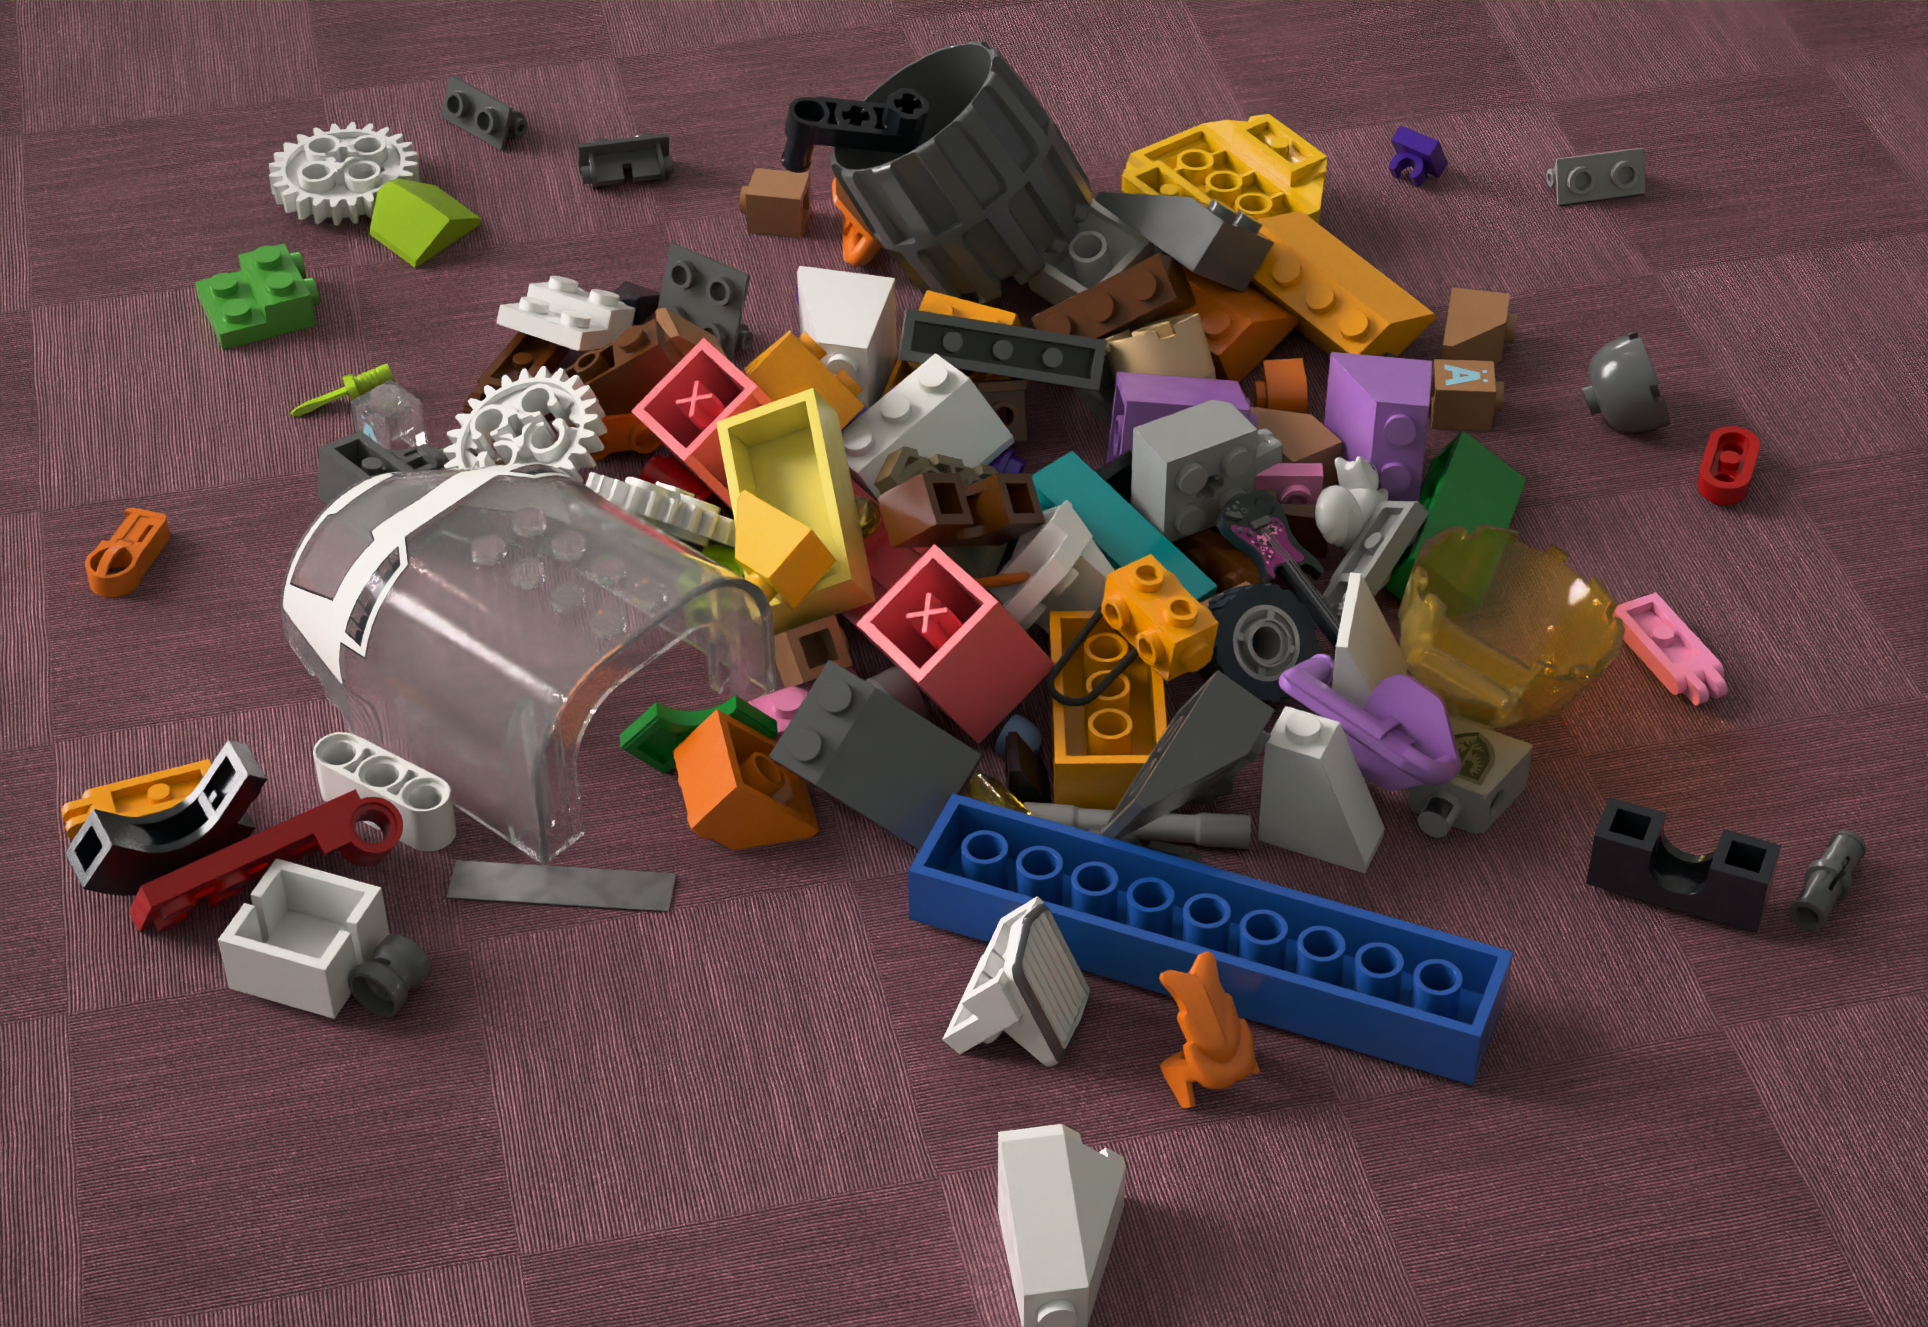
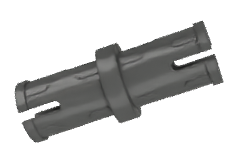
[1789,830,1867,931]

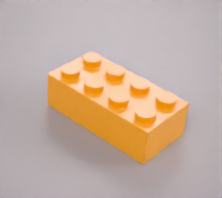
[1049,611,1167,810]

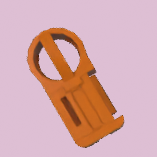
[85,508,171,598]

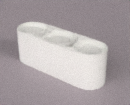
[313,732,457,851]

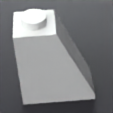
[1258,706,1385,873]
[998,1124,1126,1327]

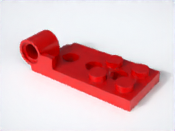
[129,789,403,933]

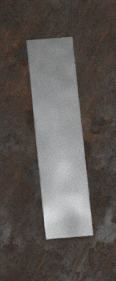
[446,860,676,912]

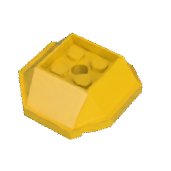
[1121,114,1328,224]

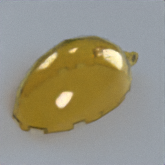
[1398,524,1625,730]

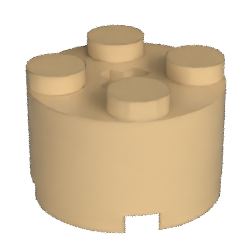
[1105,313,1216,385]

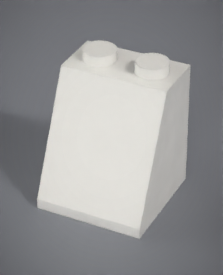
[797,266,897,409]

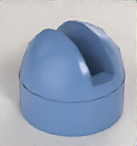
[995,714,1042,757]

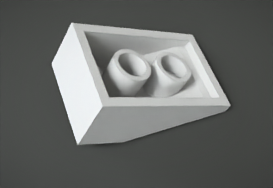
[1332,572,1408,738]

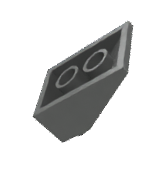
[1095,192,1274,292]
[769,660,984,850]
[1099,670,1275,840]

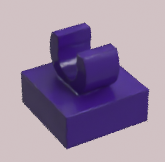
[1389,125,1448,187]

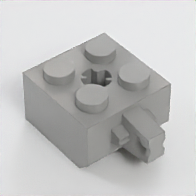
[1131,400,1283,542]

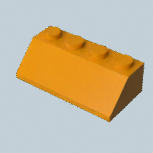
[1248,211,1436,357]

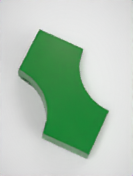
[619,695,778,773]

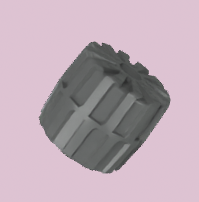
[830,41,1093,304]

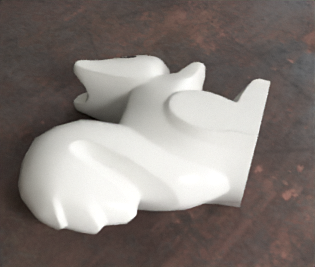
[1315,456,1389,554]

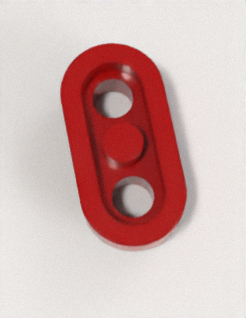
[1697,426,1760,506]

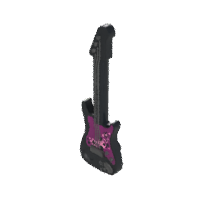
[1216,491,1341,650]

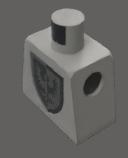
[1408,715,1533,838]

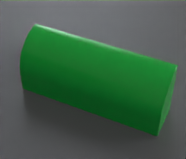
[1384,431,1526,617]

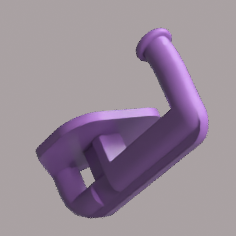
[1278,653,1462,791]

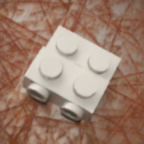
[496,276,636,351]

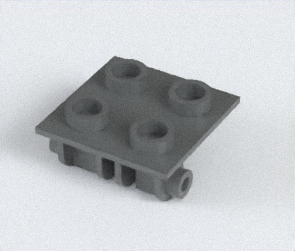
[658,243,753,362]

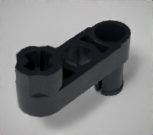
[781,88,929,173]

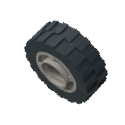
[1198,583,1319,704]

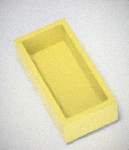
[716,388,875,634]

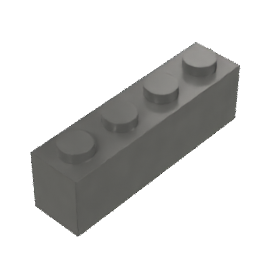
[897,309,1107,391]

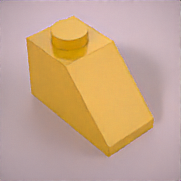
[735,490,836,609]

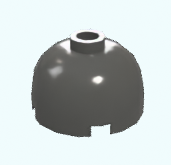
[1581,331,1670,434]

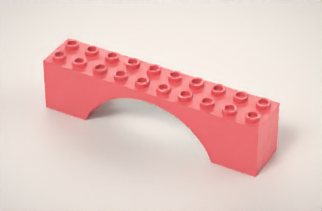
[631,338,1055,745]

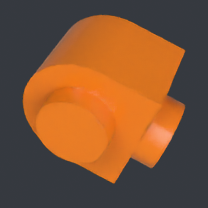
[1253,358,1308,414]

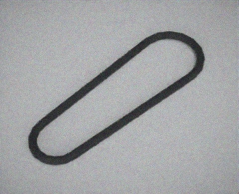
[1046,604,1139,706]

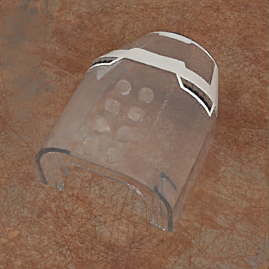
[281,463,777,865]

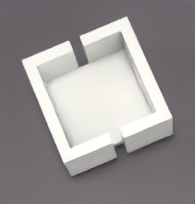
[218,858,390,1019]

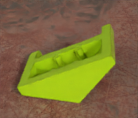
[370,178,481,268]

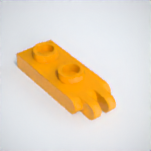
[61,759,211,840]

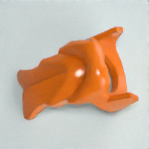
[1159,951,1260,1108]

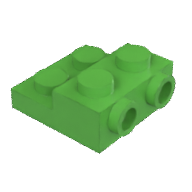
[195,243,320,350]

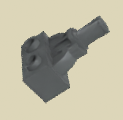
[318,431,478,540]

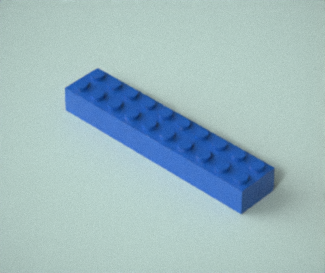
[908,793,1513,1085]

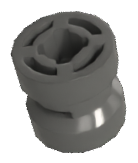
[349,934,432,1018]

